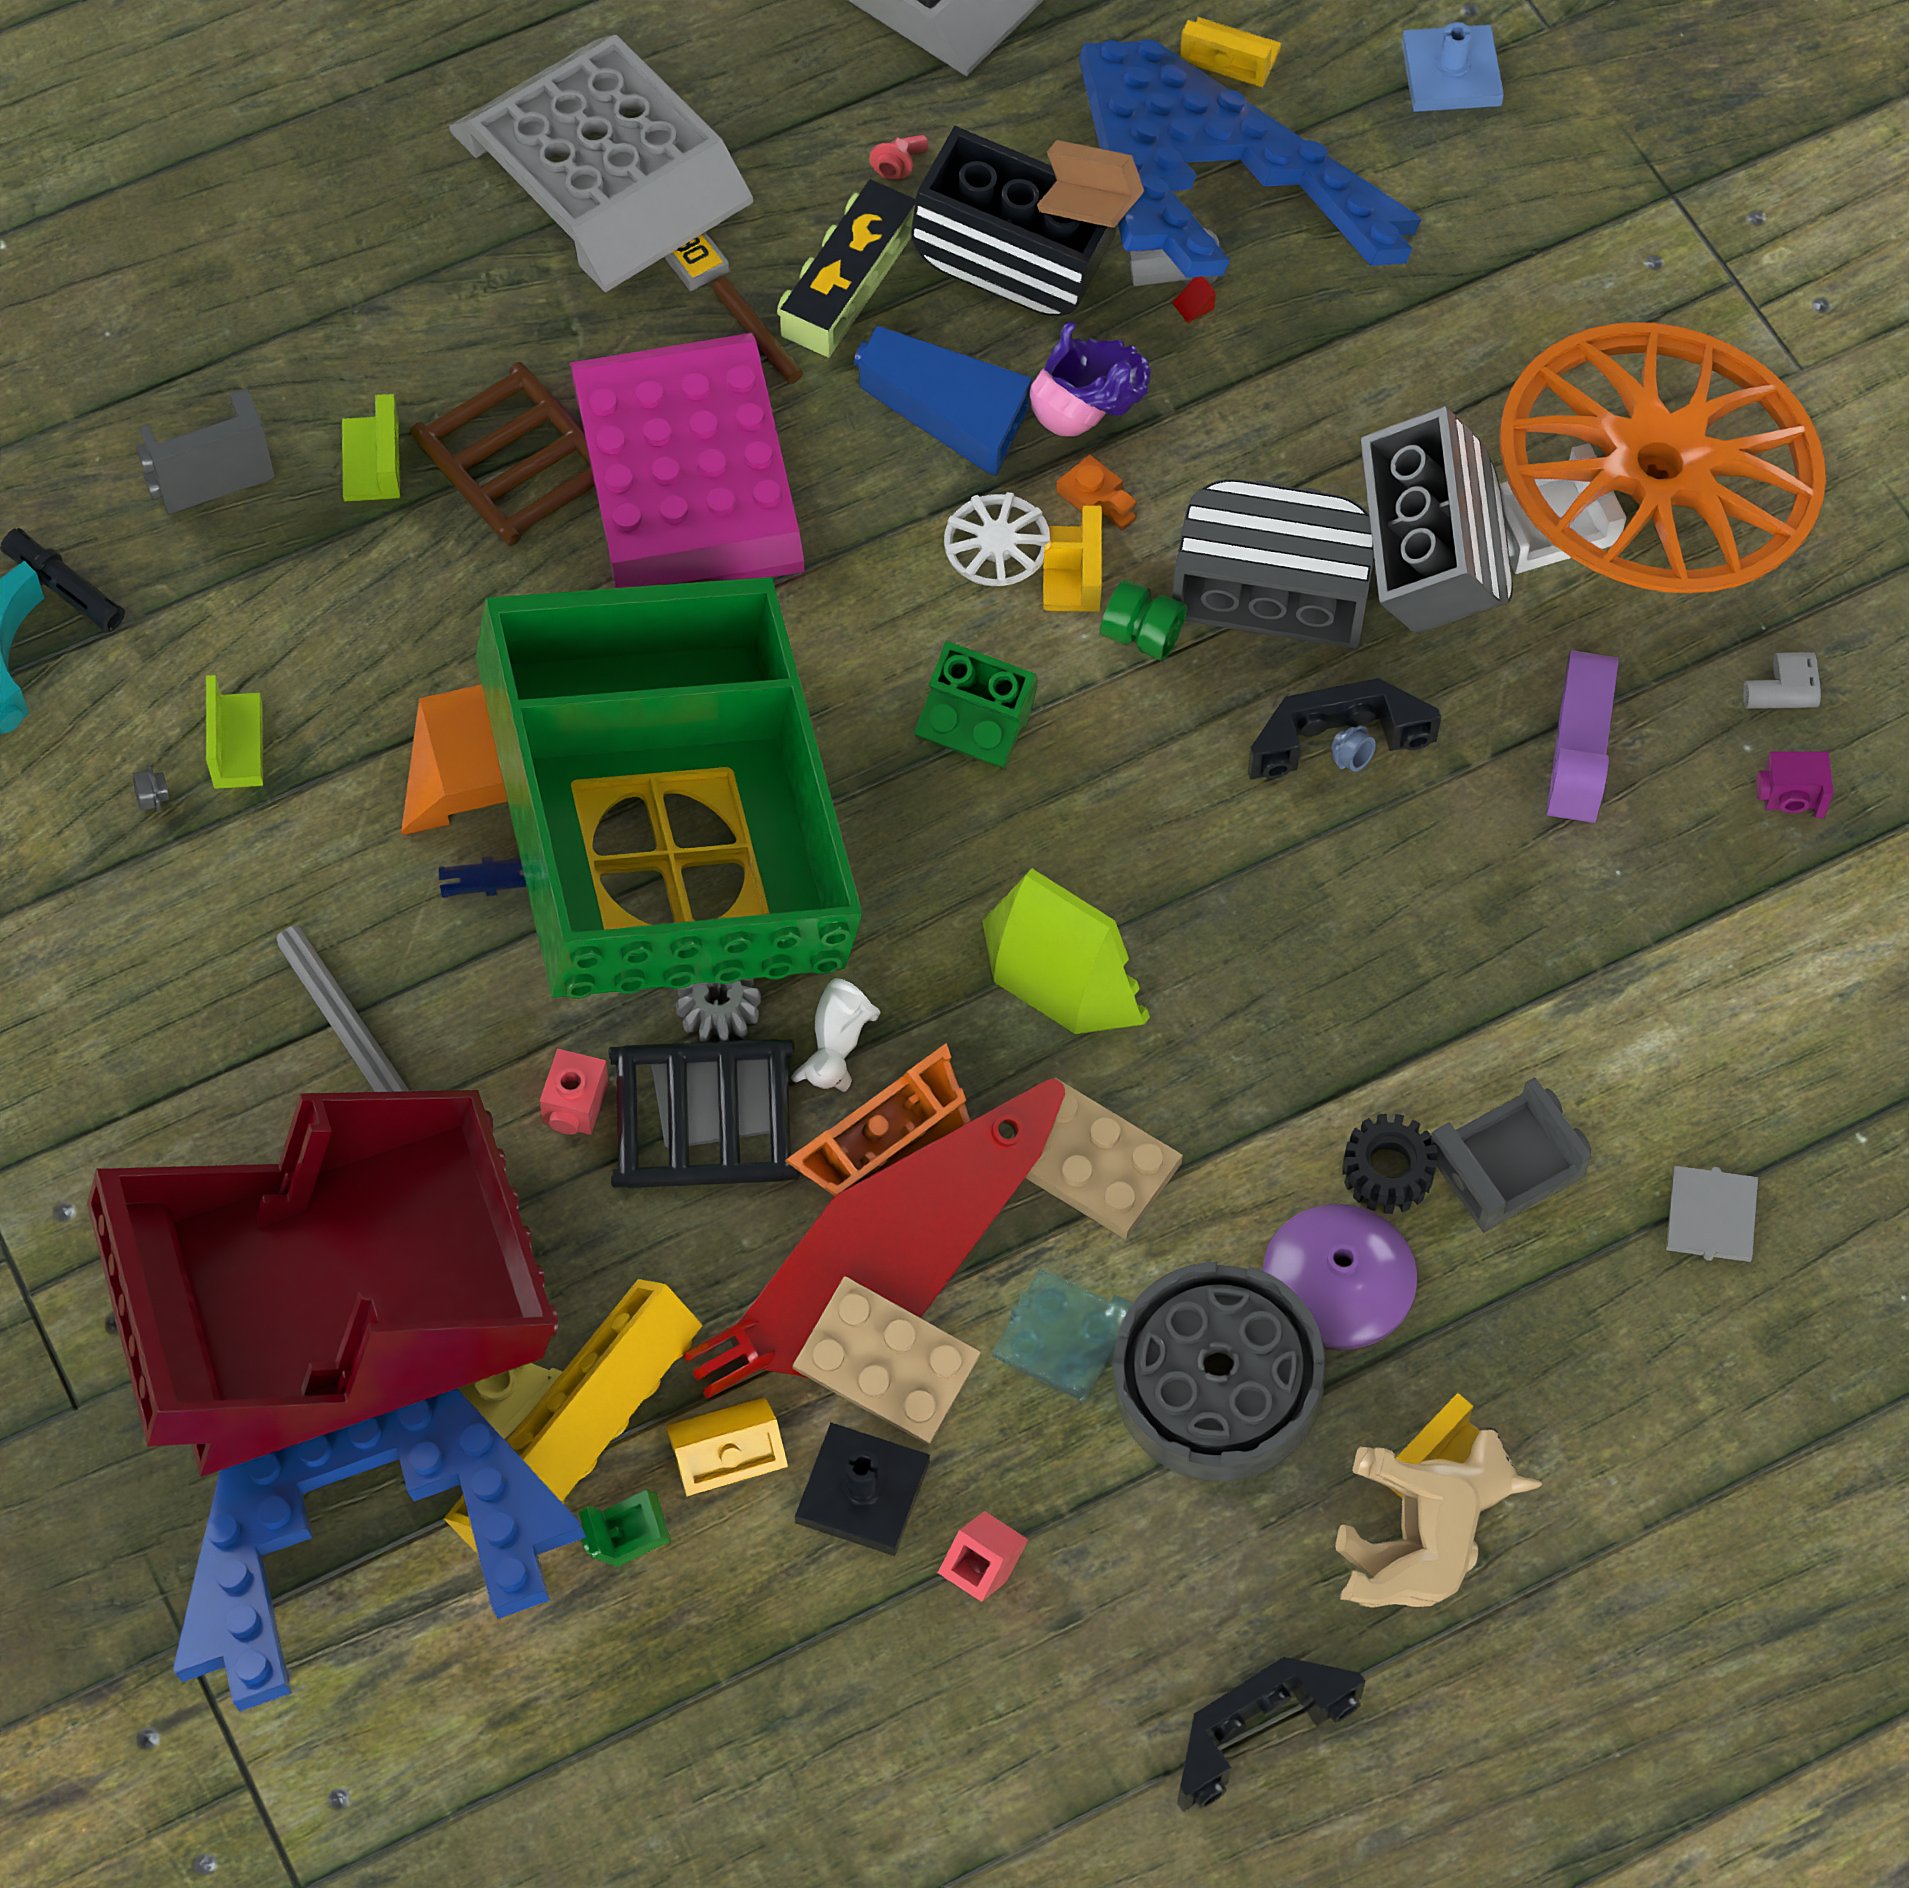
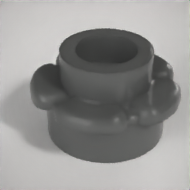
[132,765,169,812]

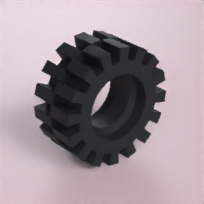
[1342,1113,1437,1214]

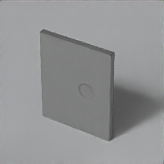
[651,1059,770,1150]

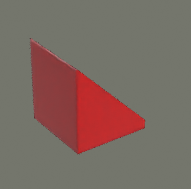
[1172,276,1216,323]

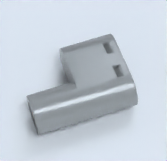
[1743,652,1821,709]

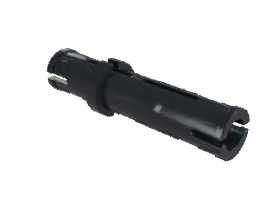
[0,528,125,633]

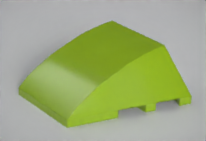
[982,868,1150,1034]

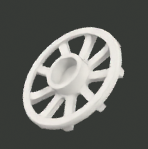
[944,492,1050,586]

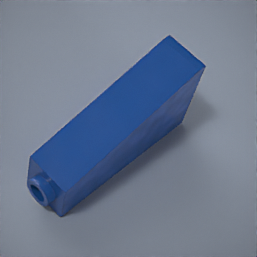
[854,326,1032,476]

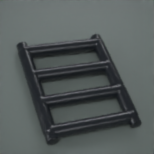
[608,1039,800,1188]

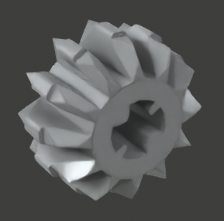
[676,978,761,1042]

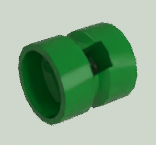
[1100,578,1187,662]

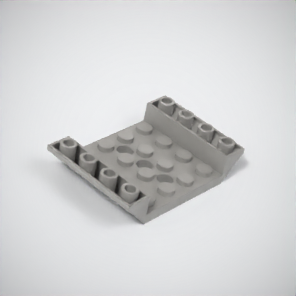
[449,35,753,293]

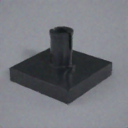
[795,1422,930,1556]

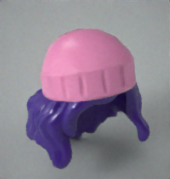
[1030,322,1151,436]

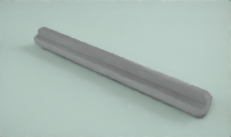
[276,925,409,1092]

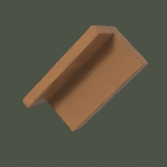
[1037,140,1144,228]

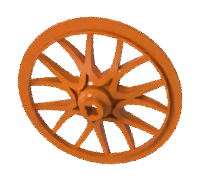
[1499,322,1826,593]

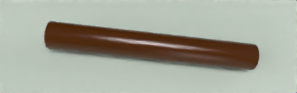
[712,277,803,384]

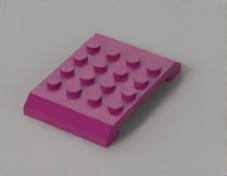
[570,333,805,588]

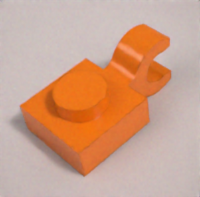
[1057,454,1137,530]

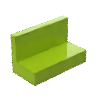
[342,394,400,501]
[206,675,263,789]

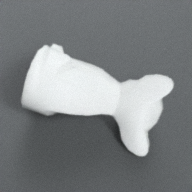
[791,978,881,1092]

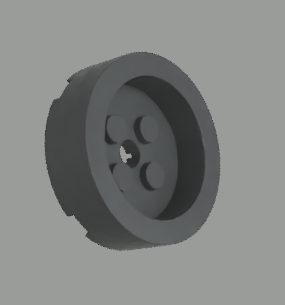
[1113,1262,1325,1482]

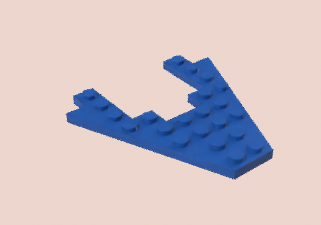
[1079,39,1422,278]
[174,1389,586,1711]

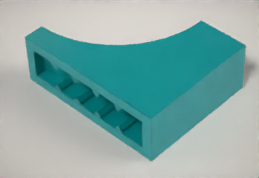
[0,561,44,736]

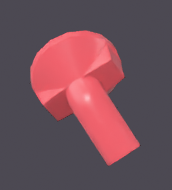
[869,135,928,180]

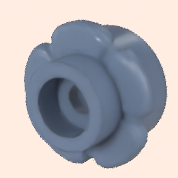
[1331,726,1376,772]

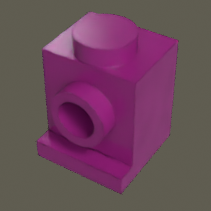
[1756,751,1834,818]

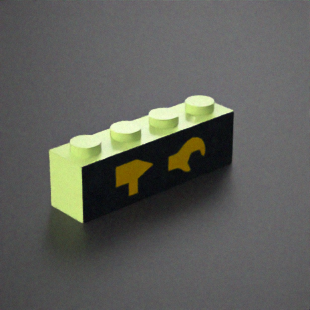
[777,179,916,358]

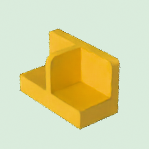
[1043,506,1102,612]

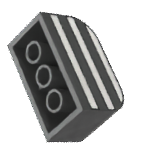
[1361,406,1513,634]
[1172,479,1374,649]

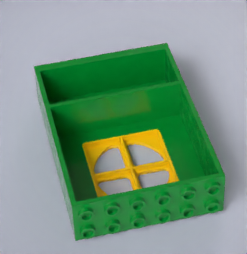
[476,577,862,999]

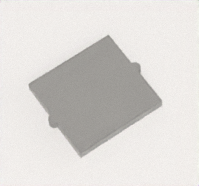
[1666,1166,1758,1262]

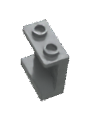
[136,389,275,515]
[1430,1077,1591,1233]

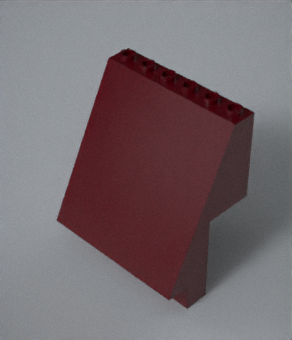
[87,1090,558,1477]

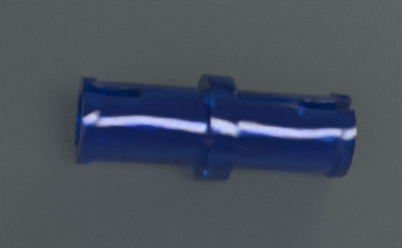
[439,856,527,898]

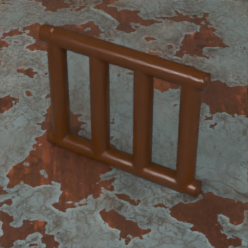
[410,362,595,546]

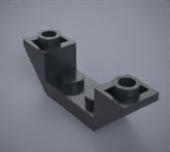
[1248,678,1441,780]
[1177,1657,1366,1812]

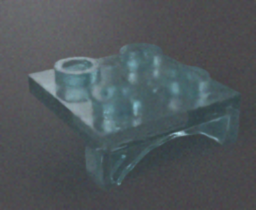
[992,1268,1133,1403]

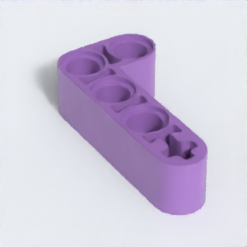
[1546,650,1619,823]

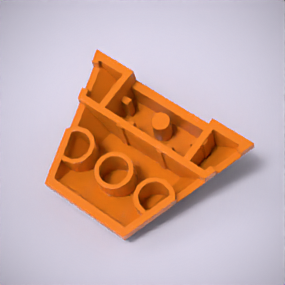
[401,684,508,836]
[785,1043,971,1196]

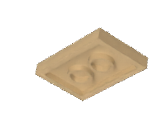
[1010,1078,1183,1240]
[793,1276,981,1446]

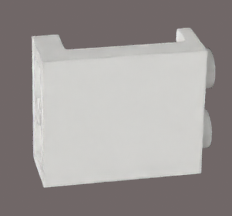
[1499,443,1626,574]

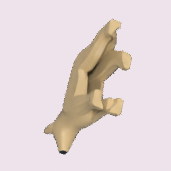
[1335,1428,1542,1608]

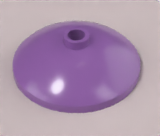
[1262,1204,1417,1350]

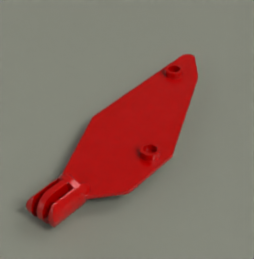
[682,1079,1065,1399]

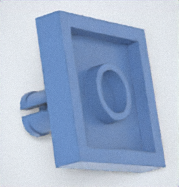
[1402,22,1504,112]

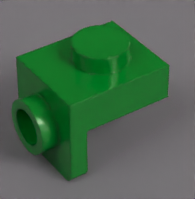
[578,1489,671,1567]

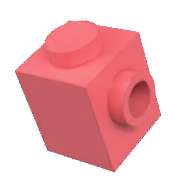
[539,1049,609,1135]
[938,1511,1029,1602]

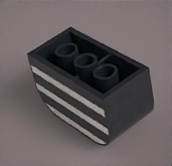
[911,125,1118,316]

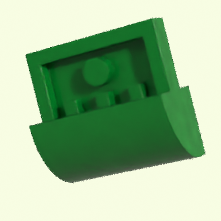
[913,641,1038,770]

